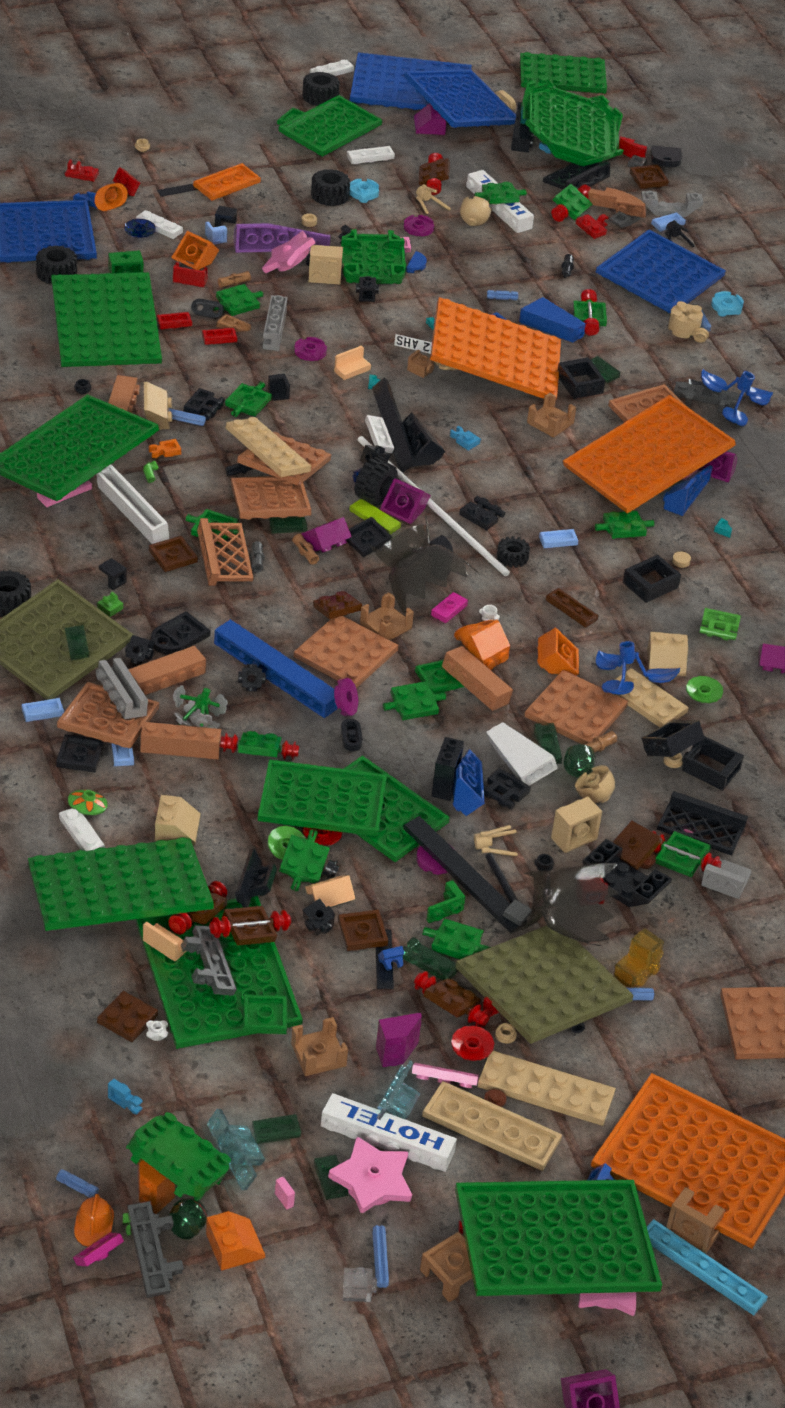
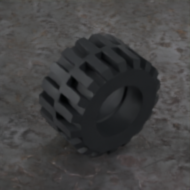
[302,72,340,106]
[311,169,350,206]
[36,246,77,284]
[354,457,398,506]
[0,570,31,617]

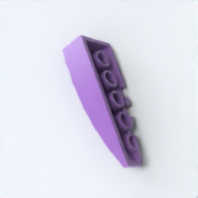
[234,223,330,253]

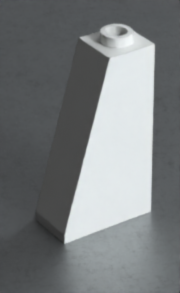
[486,722,558,786]

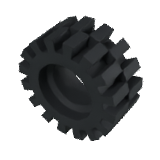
[497,536,530,568]

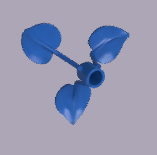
[701,369,773,426]
[596,641,680,695]

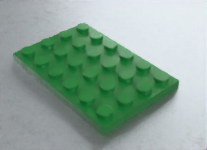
[520,52,607,94]
[278,95,382,157]
[344,756,450,863]
[258,759,387,837]

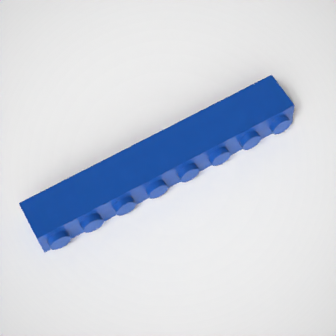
[214,619,338,718]

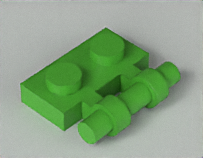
[699,608,741,641]

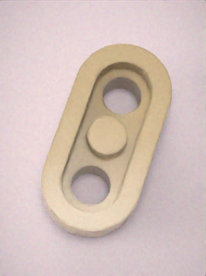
[495,90,516,111]

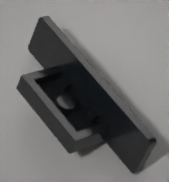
[235,848,277,908]

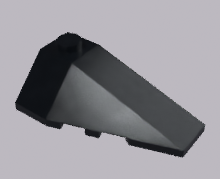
[402,412,446,467]

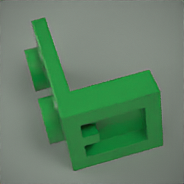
[426,880,465,923]

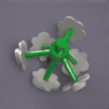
[173,685,228,729]

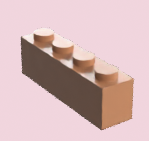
[108,375,140,413]
[128,646,206,695]
[442,646,513,711]
[140,722,221,760]

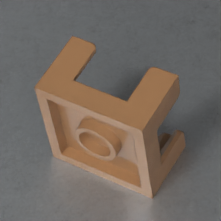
[527,393,576,438]
[360,593,414,640]
[291,1017,348,1076]
[666,1187,725,1254]
[420,1232,473,1302]

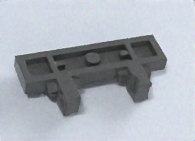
[674,381,740,413]
[181,925,237,995]
[126,1201,184,1298]

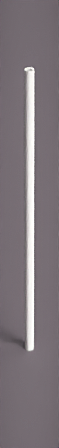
[358,436,510,576]

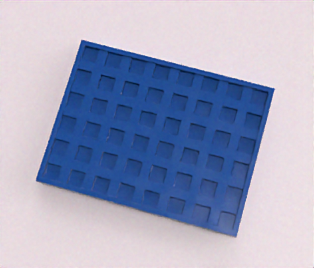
[350,52,472,110]

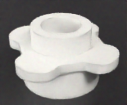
[479,605,500,621]
[146,1020,168,1041]

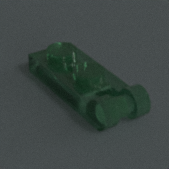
[534,723,562,764]
[403,937,459,980]

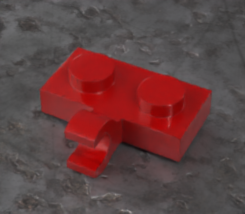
[576,214,608,239]

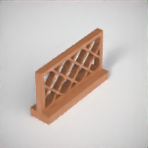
[197,518,253,586]

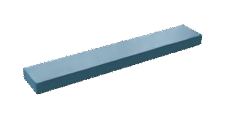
[647,1219,768,1315]

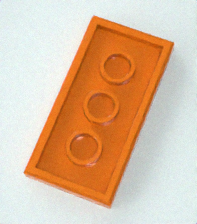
[193,163,261,201]

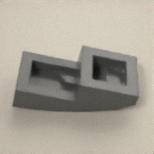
[609,211,641,227]

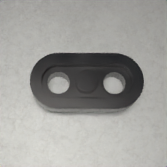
[191,299,224,319]
[341,719,363,751]

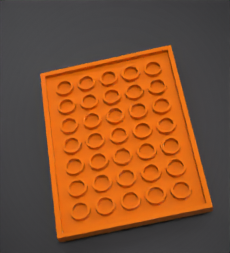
[430,297,561,399]
[563,395,736,514]
[591,1073,785,1249]

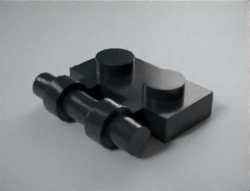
[184,388,225,421]
[459,496,506,531]
[483,768,531,810]

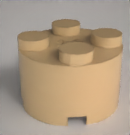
[668,301,703,338]

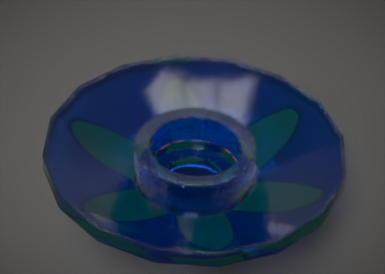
[124,219,156,238]

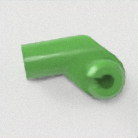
[143,461,159,483]

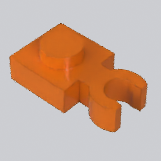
[149,439,181,458]

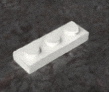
[310,60,354,76]
[347,146,395,164]
[136,210,183,239]
[365,415,394,453]
[59,808,105,851]

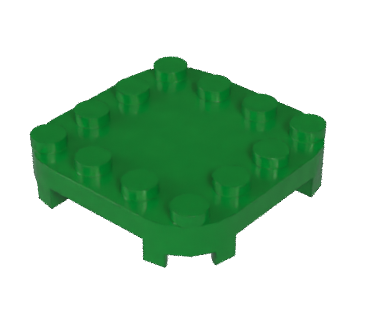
[341,229,406,284]
[126,1112,231,1201]

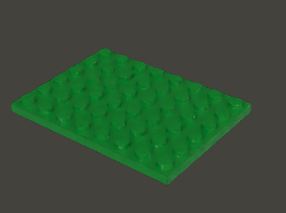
[51,272,162,367]
[0,394,159,501]
[28,837,214,931]
[136,896,303,1049]
[455,1180,662,1296]

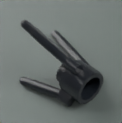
[665,220,695,247]

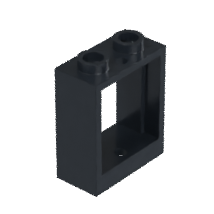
[557,357,605,399]
[623,555,681,603]
[641,719,705,757]
[682,736,744,791]
[431,737,464,801]

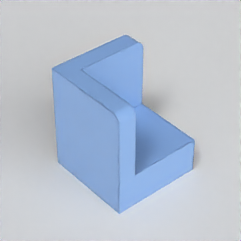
[205,222,227,245]

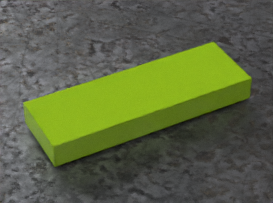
[349,499,401,534]

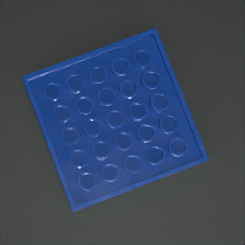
[403,69,516,128]
[0,200,97,263]
[596,229,726,313]

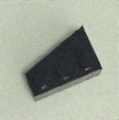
[511,102,534,153]

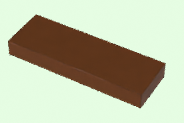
[545,588,599,628]

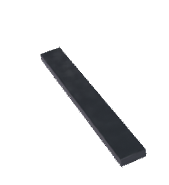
[372,377,416,473]
[404,816,528,934]

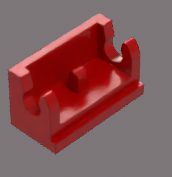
[173,262,208,287]

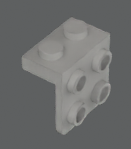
[701,859,751,899]

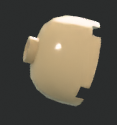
[460,196,492,226]
[575,765,615,803]

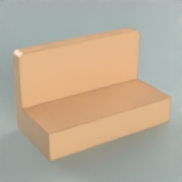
[334,346,371,380]
[305,875,355,907]
[143,922,187,961]

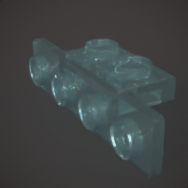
[377,1060,421,1120]
[207,1109,266,1190]

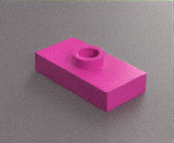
[431,592,468,623]
[73,1232,124,1267]

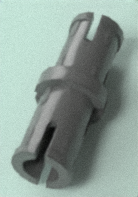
[250,541,265,573]

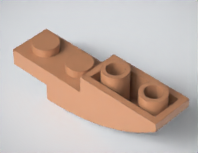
[588,188,646,218]

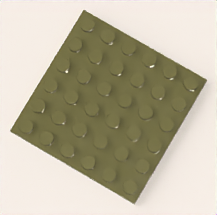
[0,579,133,700]
[456,922,633,1044]

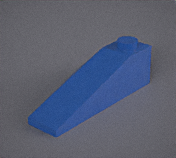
[663,465,713,516]
[453,749,485,816]

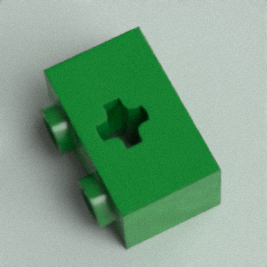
[108,250,144,274]

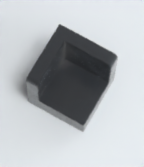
[215,206,237,227]
[268,373,290,401]
[99,558,127,590]

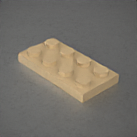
[615,668,688,727]

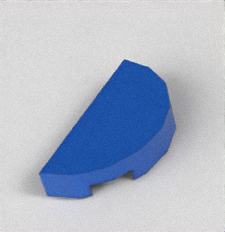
[73,192,98,209]
[406,251,427,273]

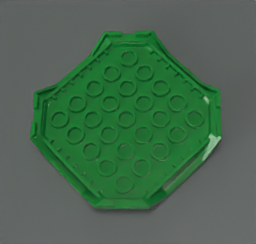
[521,77,624,166]

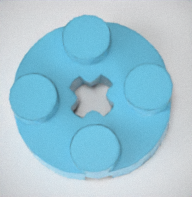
[349,179,379,203]
[711,291,744,317]

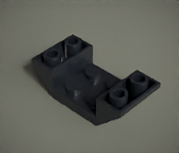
[582,839,672,907]

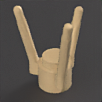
[416,184,451,214]
[474,825,518,856]

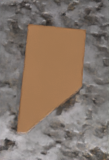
[217,314,251,332]

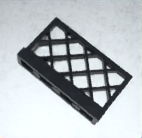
[543,161,610,189]
[657,791,748,856]

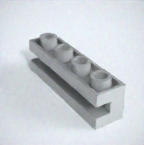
[263,295,288,351]
[96,658,148,719]

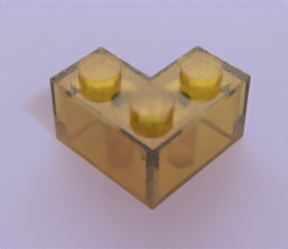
[614,928,664,988]

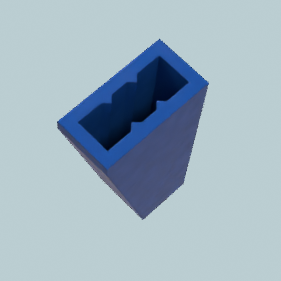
[519,297,586,343]

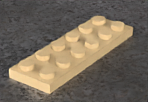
[226,417,311,477]
[477,1051,616,1126]
[422,1081,562,1171]

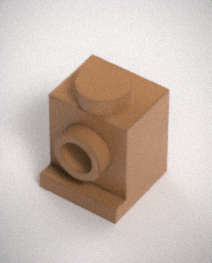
[407,350,434,378]

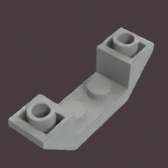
[641,190,703,217]

